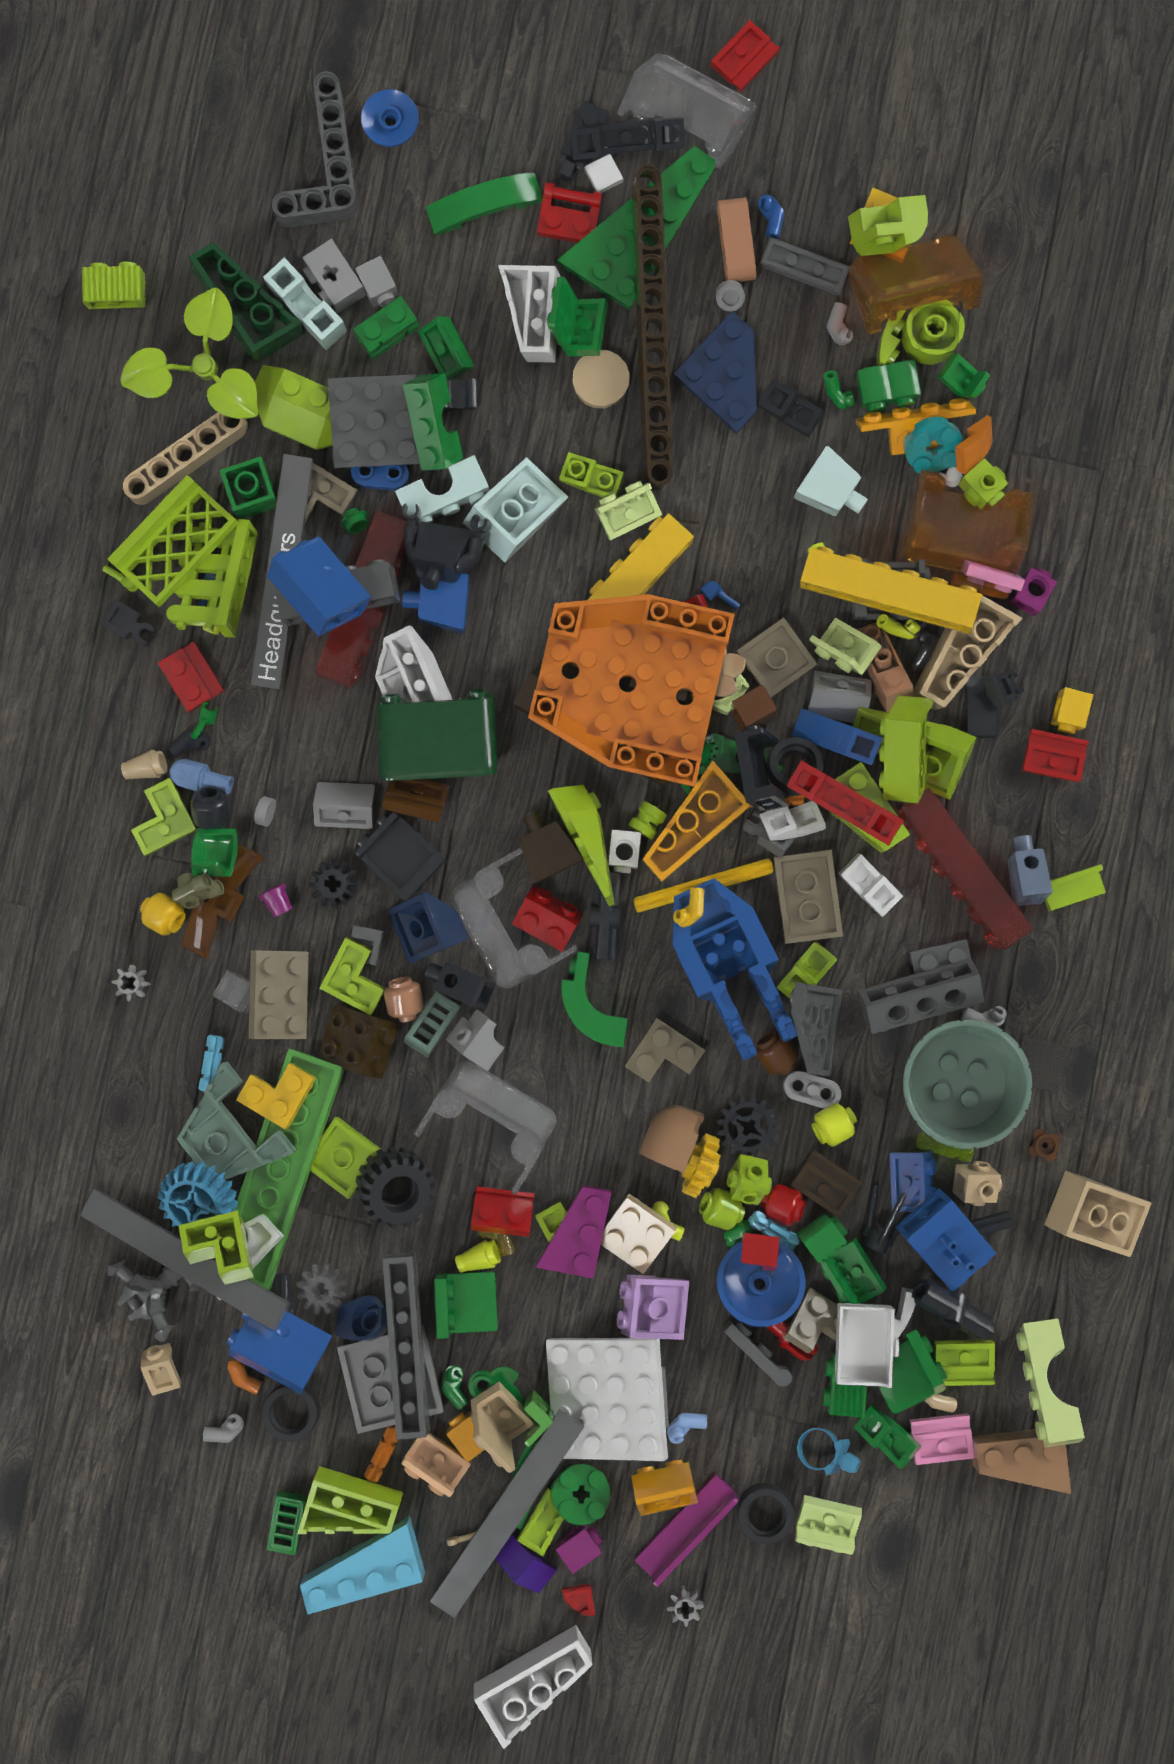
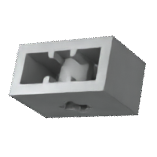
[302,238,366,314]

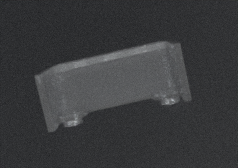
[617,53,757,169]
[450,848,578,988]
[414,1061,556,1195]

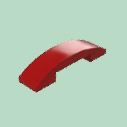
[786,760,904,846]

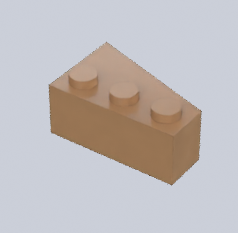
[972,1429,1071,1494]

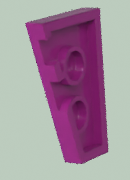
[535,1185,611,1279]

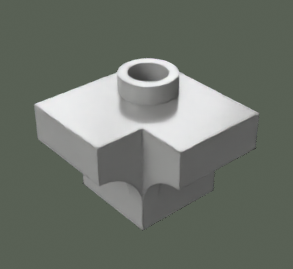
[446,1009,504,1071]

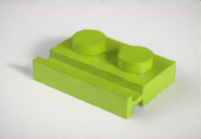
[934,1340,995,1386]

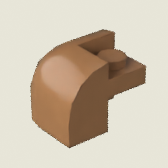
[639,1105,704,1173]

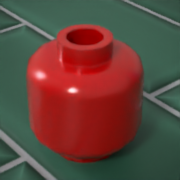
[760,1184,806,1227]

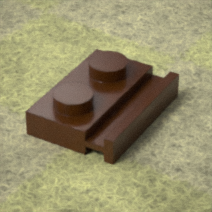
[382,779,450,822]

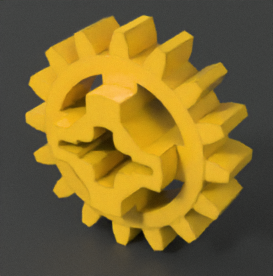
[680,1133,721,1198]

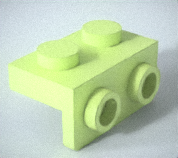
[595,480,662,540]
[809,618,882,675]
[796,1495,862,1555]

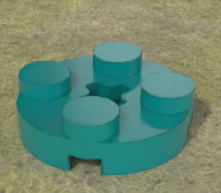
[903,417,963,474]

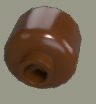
[756,1031,799,1075]

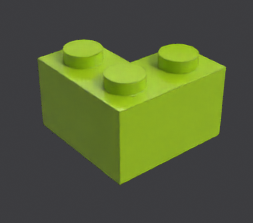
[178,1210,254,1285]

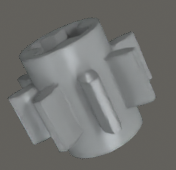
[112,965,151,1001]
[666,1585,703,1627]

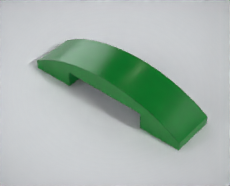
[426,173,543,236]

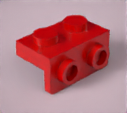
[512,886,583,952]

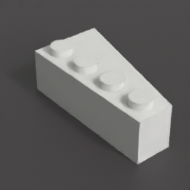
[474,1625,593,1749]

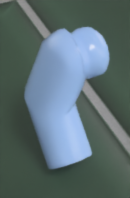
[667,1413,707,1444]

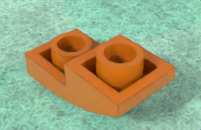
[955,415,993,474]

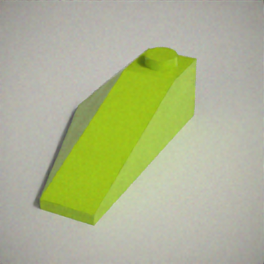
[853,707,977,800]
[548,785,614,907]

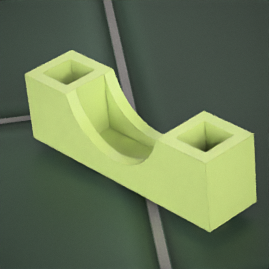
[1016,1319,1085,1447]

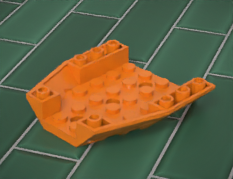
[528,594,734,787]

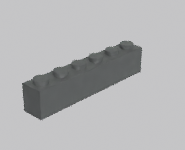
[382,1252,430,1440]

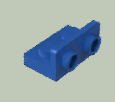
[890,1151,937,1212]

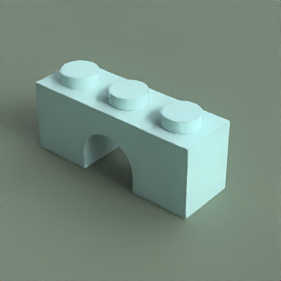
[263,258,347,350]
[395,455,490,526]

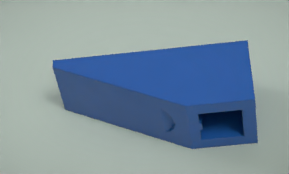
[792,708,884,766]

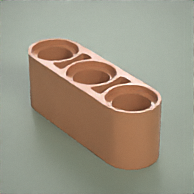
[717,197,756,282]

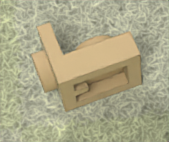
[140,1343,181,1396]

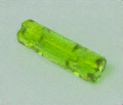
[916,1132,974,1163]

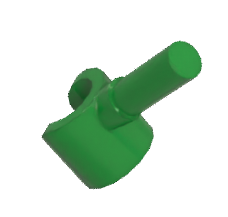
[191,702,219,739]

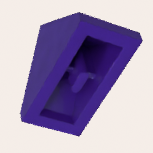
[495,1533,557,1593]

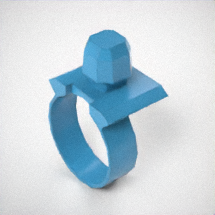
[797,1427,861,1476]

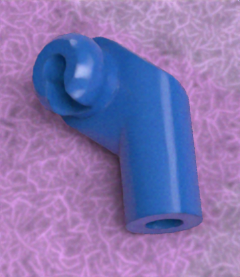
[758,194,785,239]

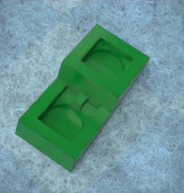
[854,1405,921,1469]

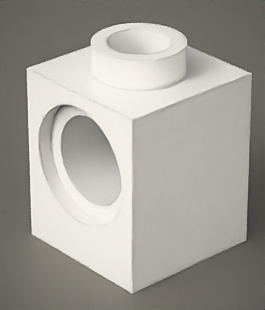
[608,830,641,873]

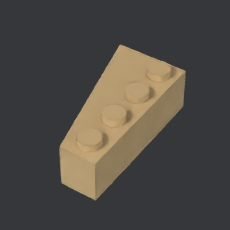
[913,596,1022,710]

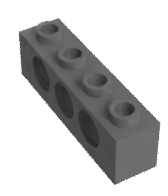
[859,958,984,1034]

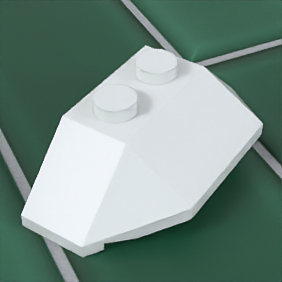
[375,626,453,702]

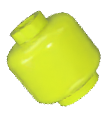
[811,1103,857,1147]

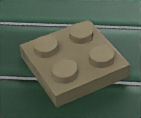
[736,617,817,698]

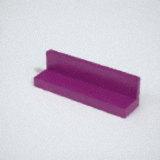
[634,1472,739,1587]

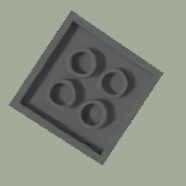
[328,374,420,468]

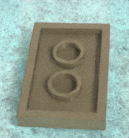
[773,850,843,944]
[249,950,309,1039]

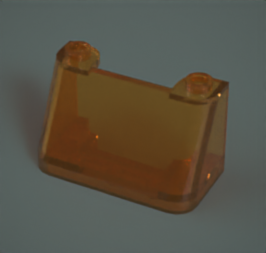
[848,235,984,335]
[903,470,1035,575]

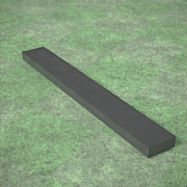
[80,1189,290,1330]
[430,1409,584,1618]

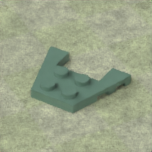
[177,1061,297,1180]

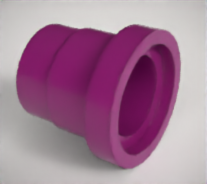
[258,883,293,917]

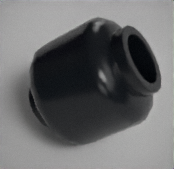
[190,786,230,830]

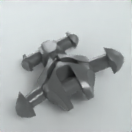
[107,1257,201,1342]

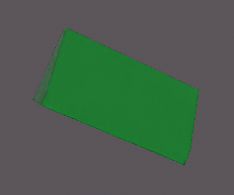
[418,316,474,380]

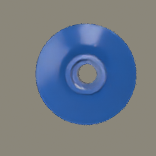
[361,89,419,147]

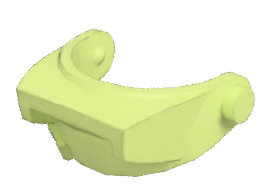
[691,674,750,715]

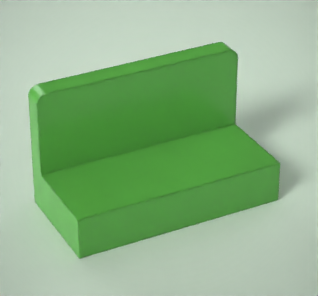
[524,1389,554,1447]

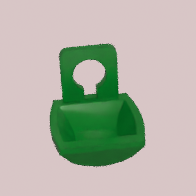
[191,828,238,877]

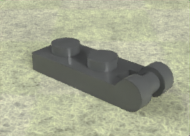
[722,1319,792,1387]

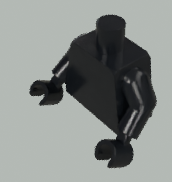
[402,503,491,590]

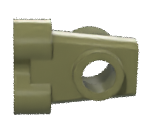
[172,873,224,909]

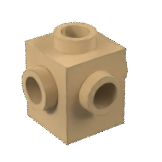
[952,1161,1002,1206]

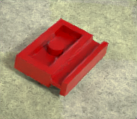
[710,20,780,93]
[158,641,225,713]
[1021,729,1089,783]
[471,1187,535,1237]

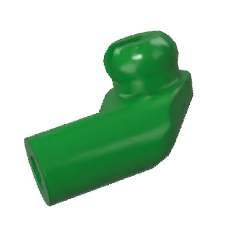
[724,1219,757,1248]

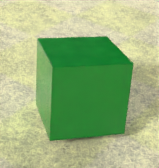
[219,456,277,519]

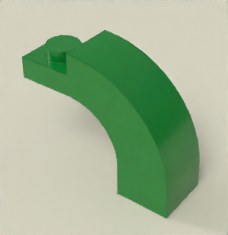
[561,952,628,1048]

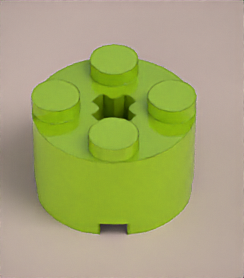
[901,297,965,365]

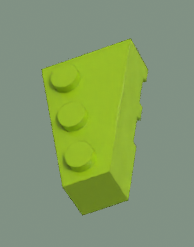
[297,1466,403,1534]

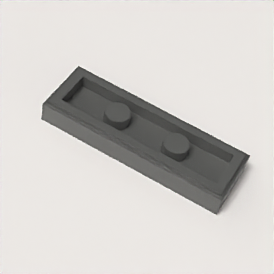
[759,237,850,296]

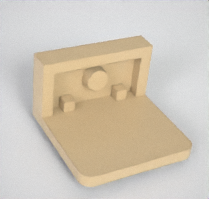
[471,1382,535,1473]

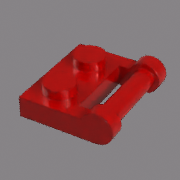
[537,182,602,243]

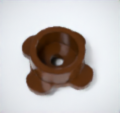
[1028,1129,1061,1162]

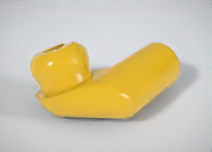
[673,888,704,927]

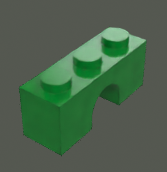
[403,373,463,470]

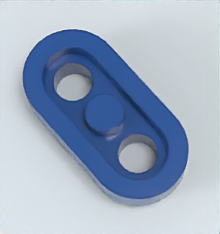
[351,465,410,491]

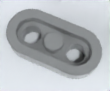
[783,1071,841,1109]

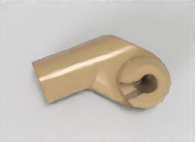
[924,1394,957,1413]

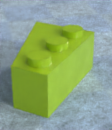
[879,695,933,803]
[826,762,910,853]

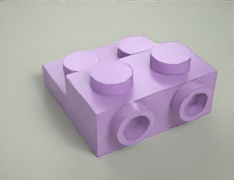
[617,1274,689,1340]

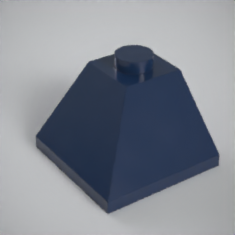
[388,892,469,964]

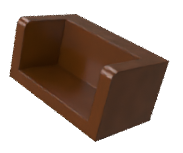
[730,685,778,732]

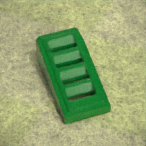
[266,1490,308,1556]

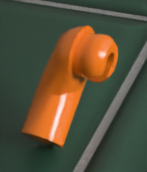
[227,1357,263,1395]

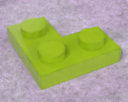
[131,778,197,856]
[319,936,385,1016]

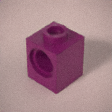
[1009,568,1057,617]
[555,1525,603,1574]

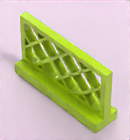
[108,475,239,608]

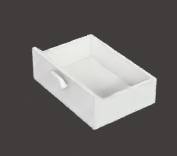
[835,1303,899,1388]

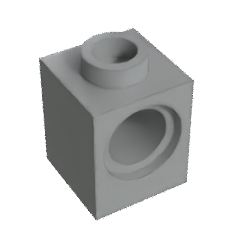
[355,255,399,308]

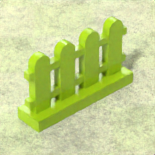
[166,519,258,638]

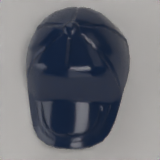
[336,1295,388,1341]

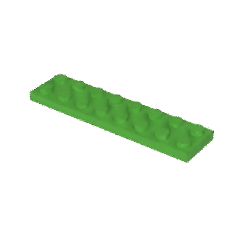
[235,1049,345,1291]

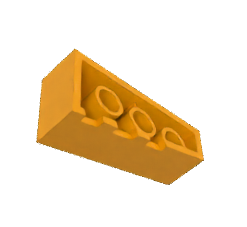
[643,761,751,883]

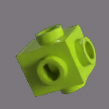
[958,458,1008,510]
[727,1154,772,1205]

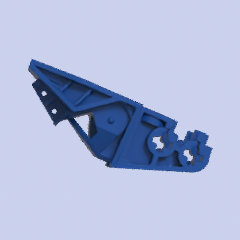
[673,878,797,1061]

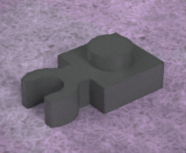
[743,810,796,858]

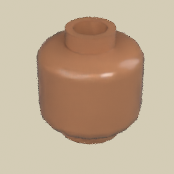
[383,977,424,1022]

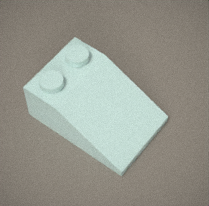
[463,457,568,562]

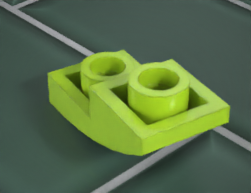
[876,304,906,366]
[559,452,625,498]

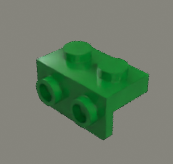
[820,1238,887,1304]

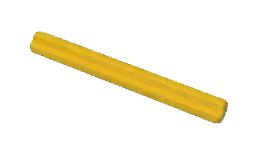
[633,858,774,913]

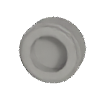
[716,280,745,311]
[254,796,276,827]

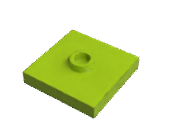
[310,1117,381,1199]

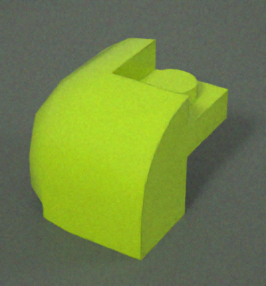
[848,195,928,256]

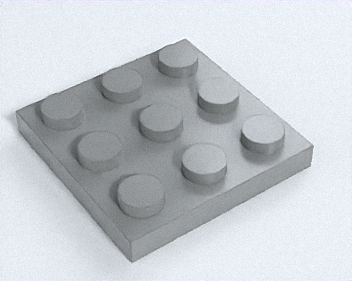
[337,1324,444,1434]

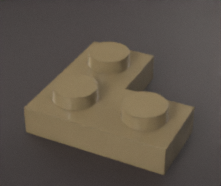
[305,463,358,522]
[625,1018,705,1083]
[783,1287,837,1354]

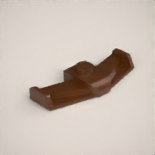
[181,844,265,960]

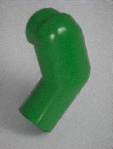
[823,370,855,410]
[441,1365,469,1410]

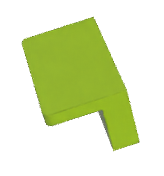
[1045,864,1106,911]

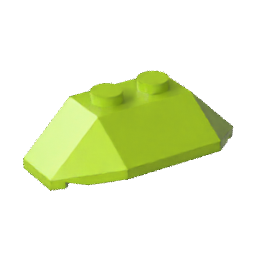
[255,365,333,450]

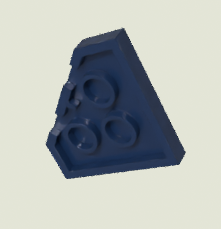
[673,311,757,435]

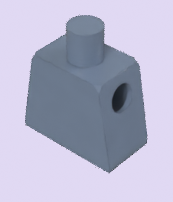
[1008,835,1052,907]

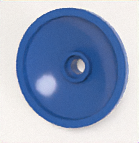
[717,1241,805,1327]

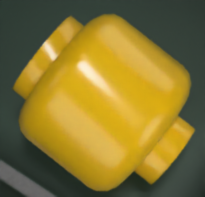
[140,893,186,936]

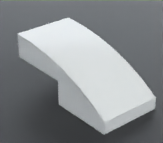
[759,801,826,841]
[838,853,903,917]
[894,1287,916,1339]

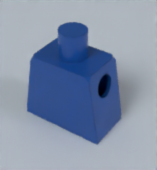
[402,574,470,633]

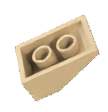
[1044,1170,1151,1257]

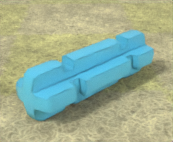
[199,1035,225,1092]
[748,1211,800,1250]

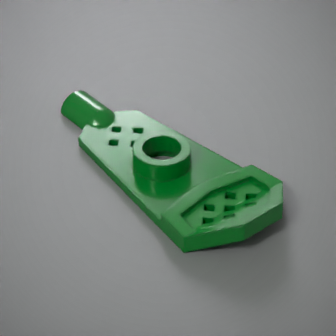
[701,733,784,774]

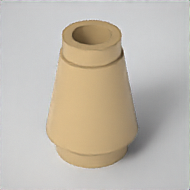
[121,750,167,780]

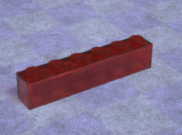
[314,510,407,689]
[897,788,1033,950]

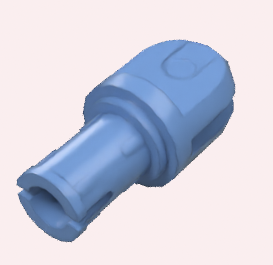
[169,759,234,795]

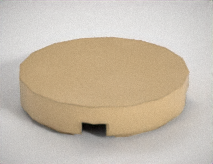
[572,350,629,409]

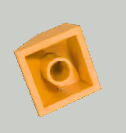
[631,1460,698,1516]

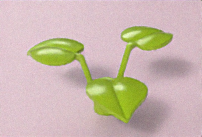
[121,288,258,419]

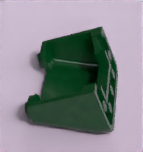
[376,689,498,781]

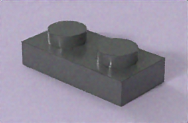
[908,939,971,974]

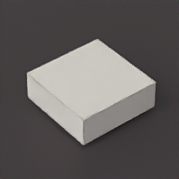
[585,154,623,193]

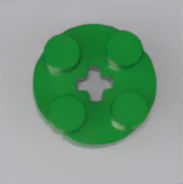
[550,1464,610,1525]

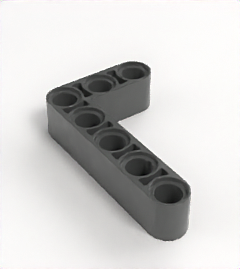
[272,71,358,227]

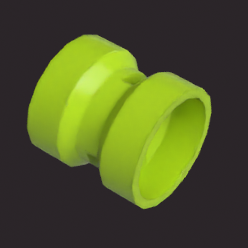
[628,800,667,840]

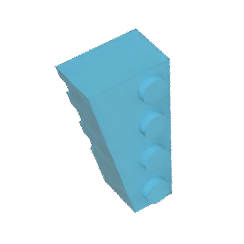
[300,1515,425,1614]

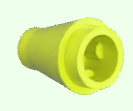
[455,1240,501,1273]

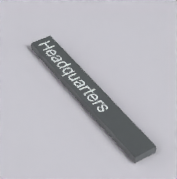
[251,454,314,690]

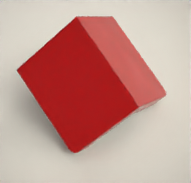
[741,1233,780,1271]

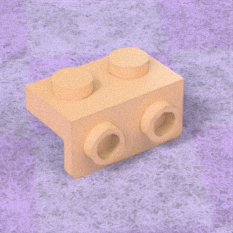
[401,1432,472,1497]

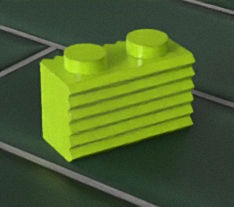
[82,262,146,309]

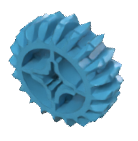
[157,1160,238,1227]

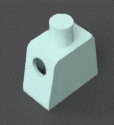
[794,446,868,516]

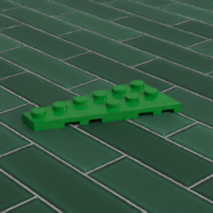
[556,146,718,310]

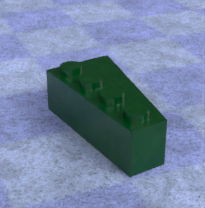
[188,242,303,364]

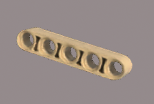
[123,412,248,505]

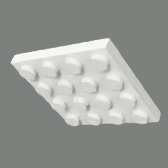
[546,1338,668,1461]

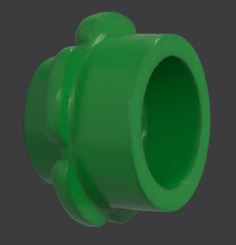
[341,508,369,535]

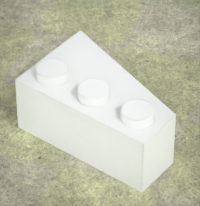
[498,265,561,363]

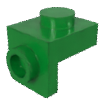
[937,353,990,398]

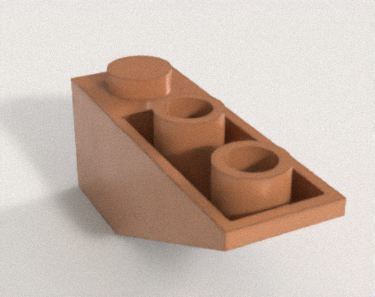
[856,622,914,713]

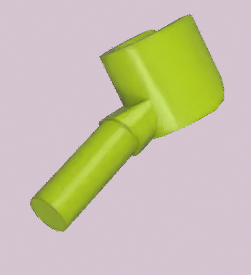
[102,565,143,592]

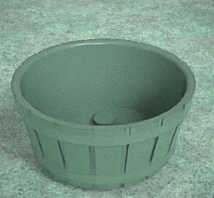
[903,1020,1032,1149]

